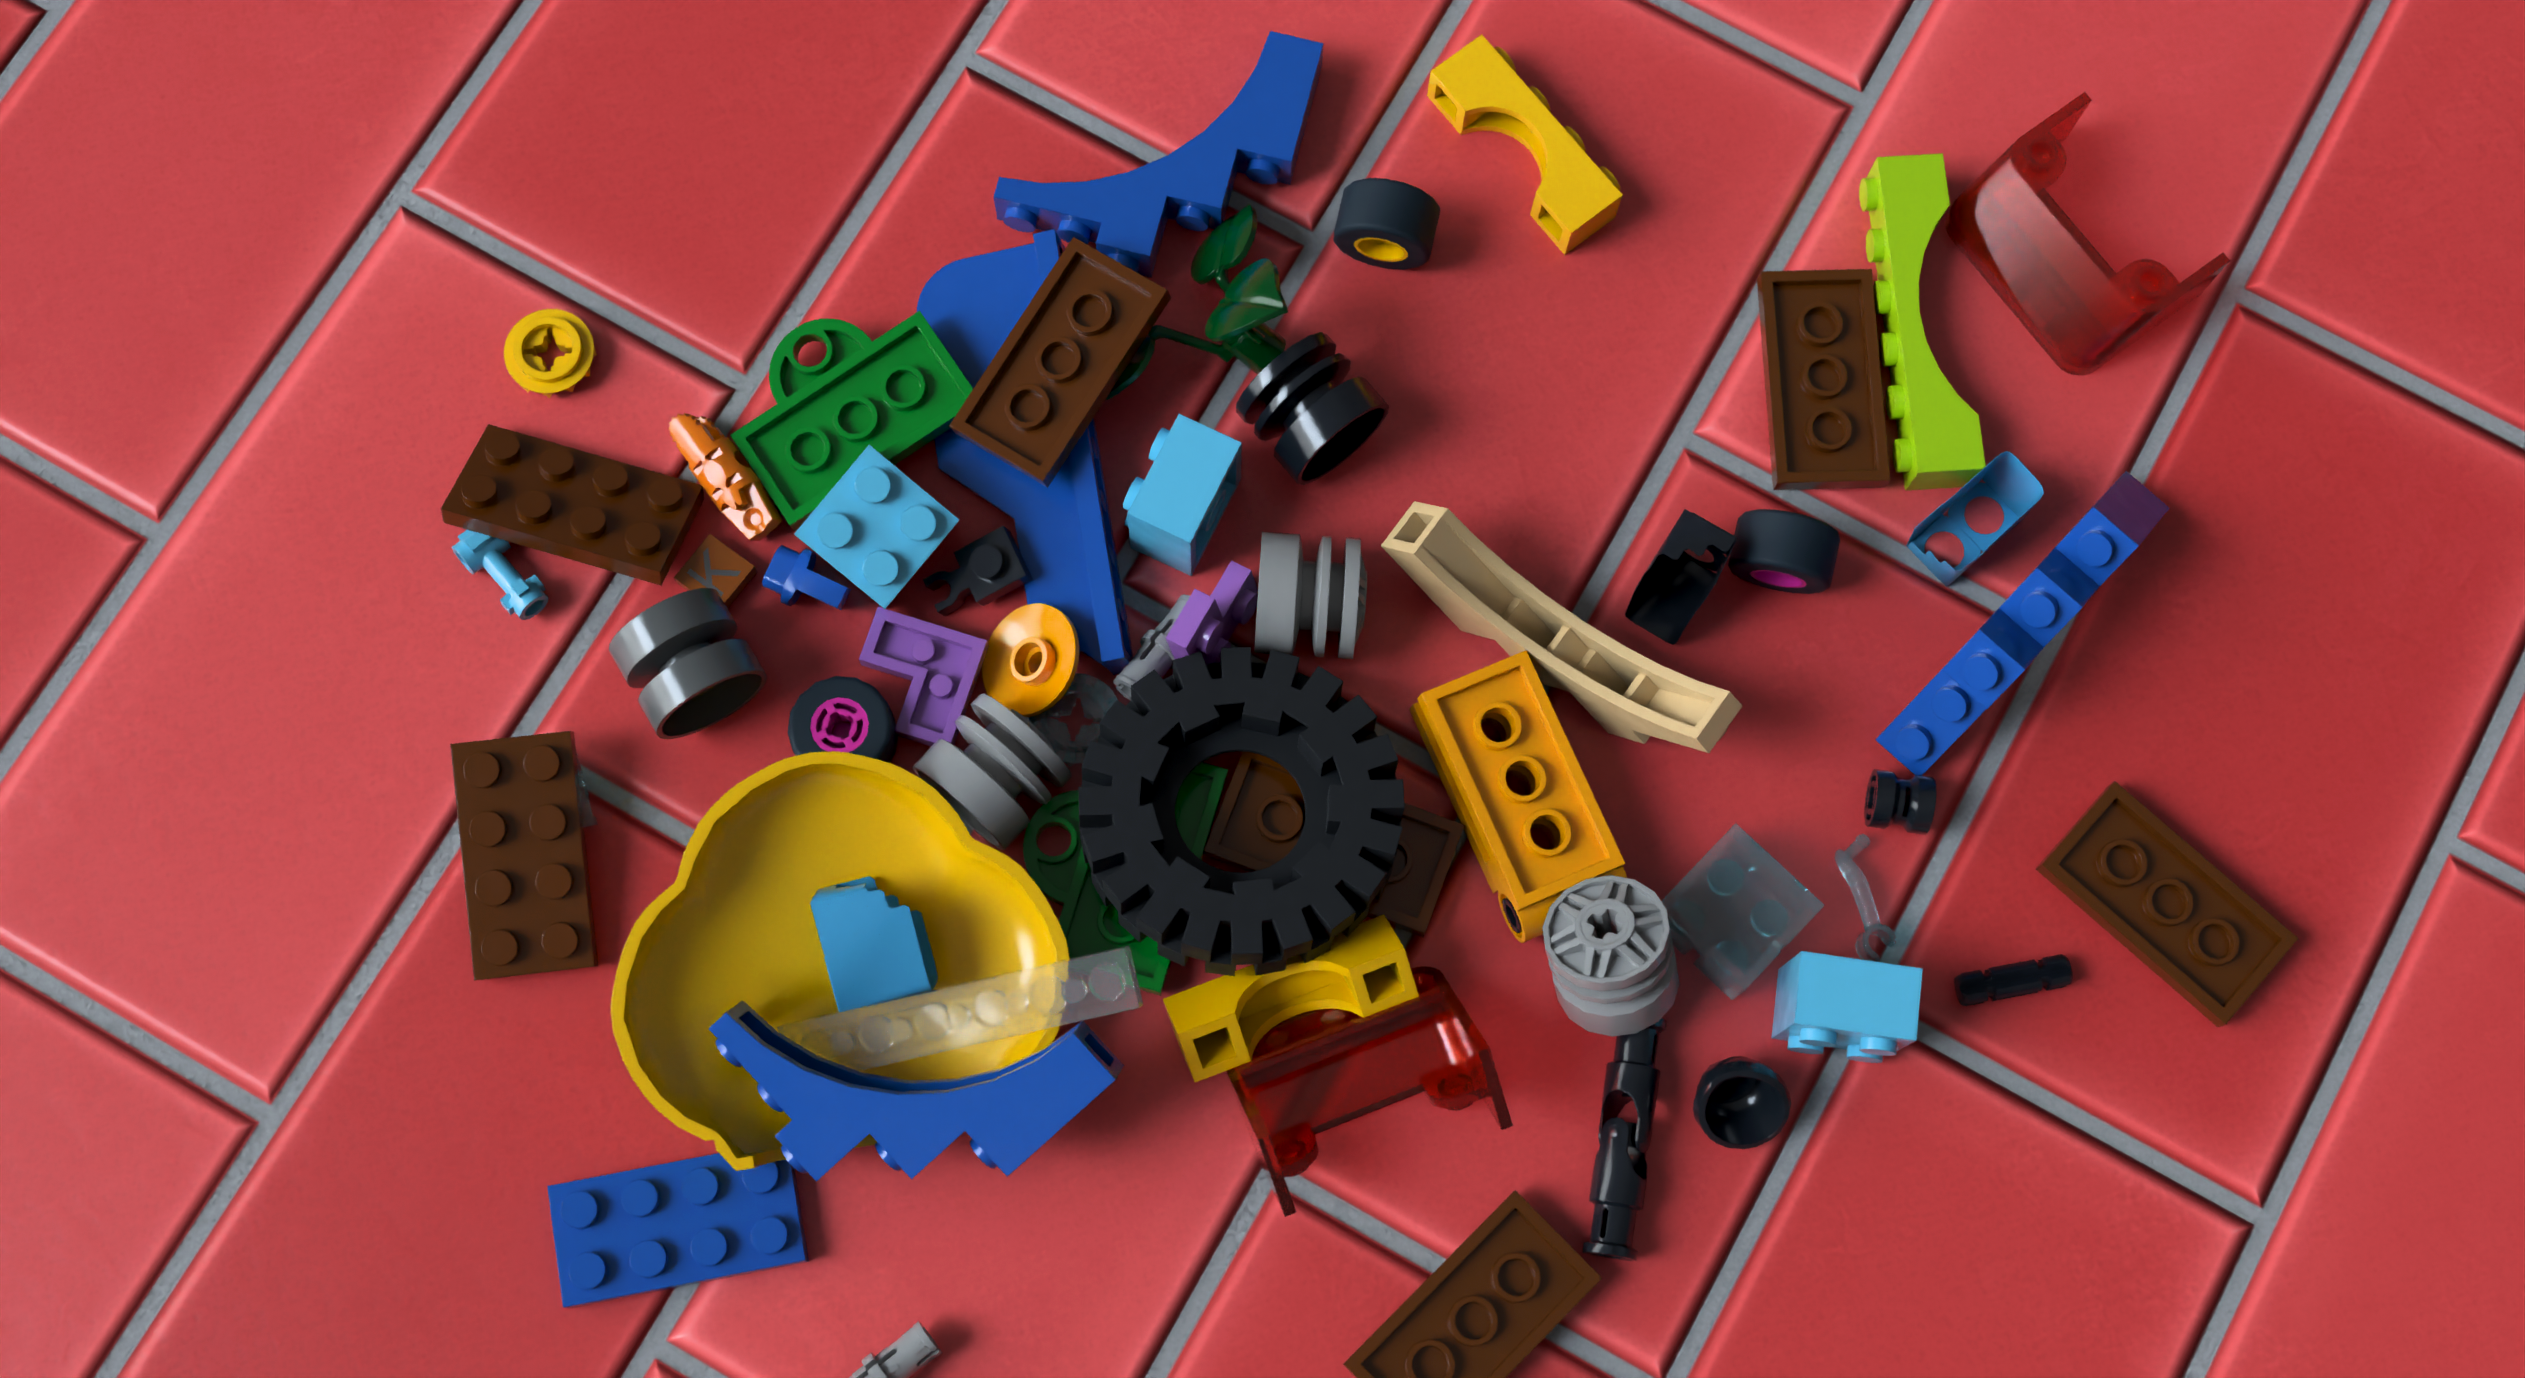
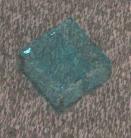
[1661,823,1825,1000]

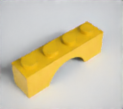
[1427,34,1623,255]
[1163,915,1419,1083]

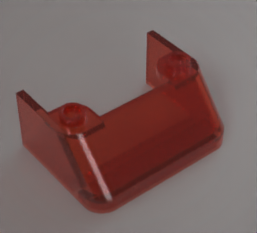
[1945,92,2230,376]
[1225,966,1513,1217]

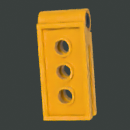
[1409,650,1627,943]

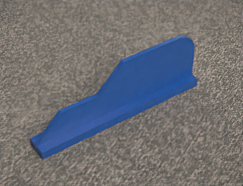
[917,229,1133,675]

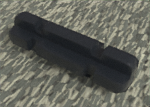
[1954,954,2073,1006]

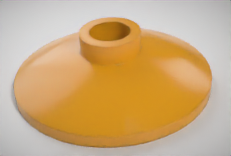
[982,603,1079,717]

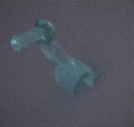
[1834,833,1896,962]

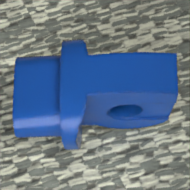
[762,545,851,610]

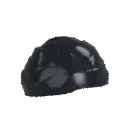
[1693,1056,1791,1149]

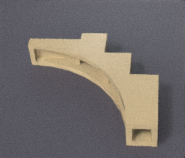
[1381,501,1742,753]

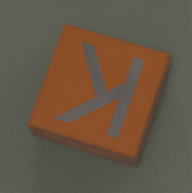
[674,534,757,608]

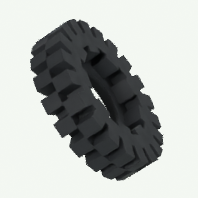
[1078,647,1405,976]

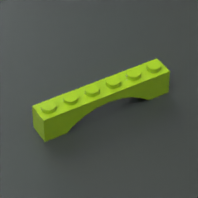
[1859,153,1986,491]

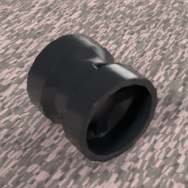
[1864,769,1936,835]

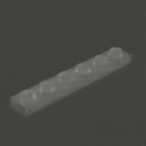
[777,945,1143,1071]

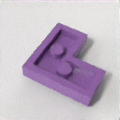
[1166,560,1258,665]
[859,607,989,746]

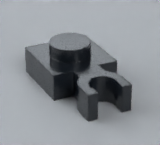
[923,526,1033,616]

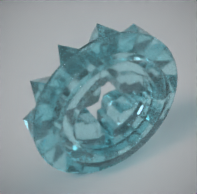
[1029,673,1118,766]

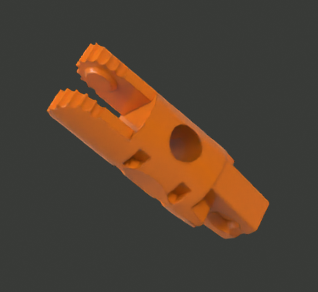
[668,413,782,541]

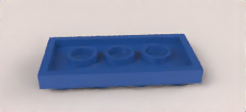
[547,1153,809,1308]

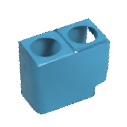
[1906,451,2044,587]
[810,876,938,1012]

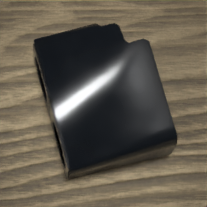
[1625,509,1737,645]

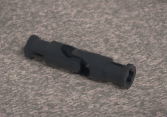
[1582,1018,1667,1261]

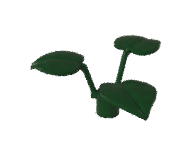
[1098,204,1288,412]

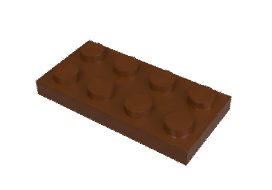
[949,237,1171,488]
[1757,269,1890,490]
[441,424,704,586]
[450,731,598,981]
[1204,752,1464,937]
[2036,781,2299,1027]
[1343,1190,1602,1378]

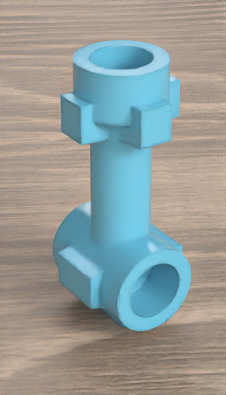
[452,530,549,620]

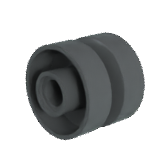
[609,588,767,739]

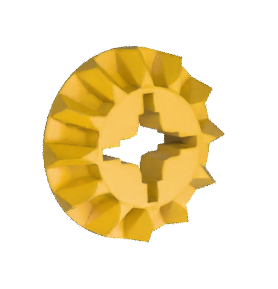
[504,309,597,398]

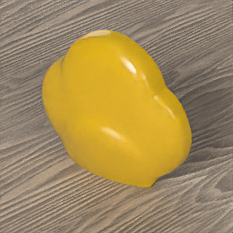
[610,751,1070,1171]

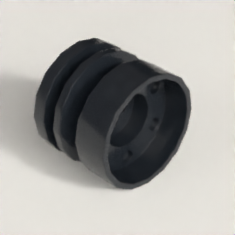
[1236,332,1389,485]

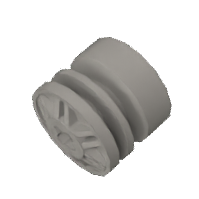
[1254,532,1367,659]
[912,693,1072,850]
[1542,875,1680,1037]

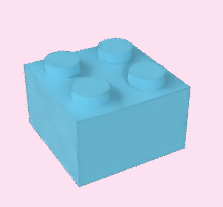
[1123,414,1242,576]
[794,445,959,609]
[1771,951,1923,1063]

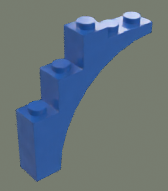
[993,31,1324,278]
[1876,471,2169,776]
[708,1000,1124,1182]

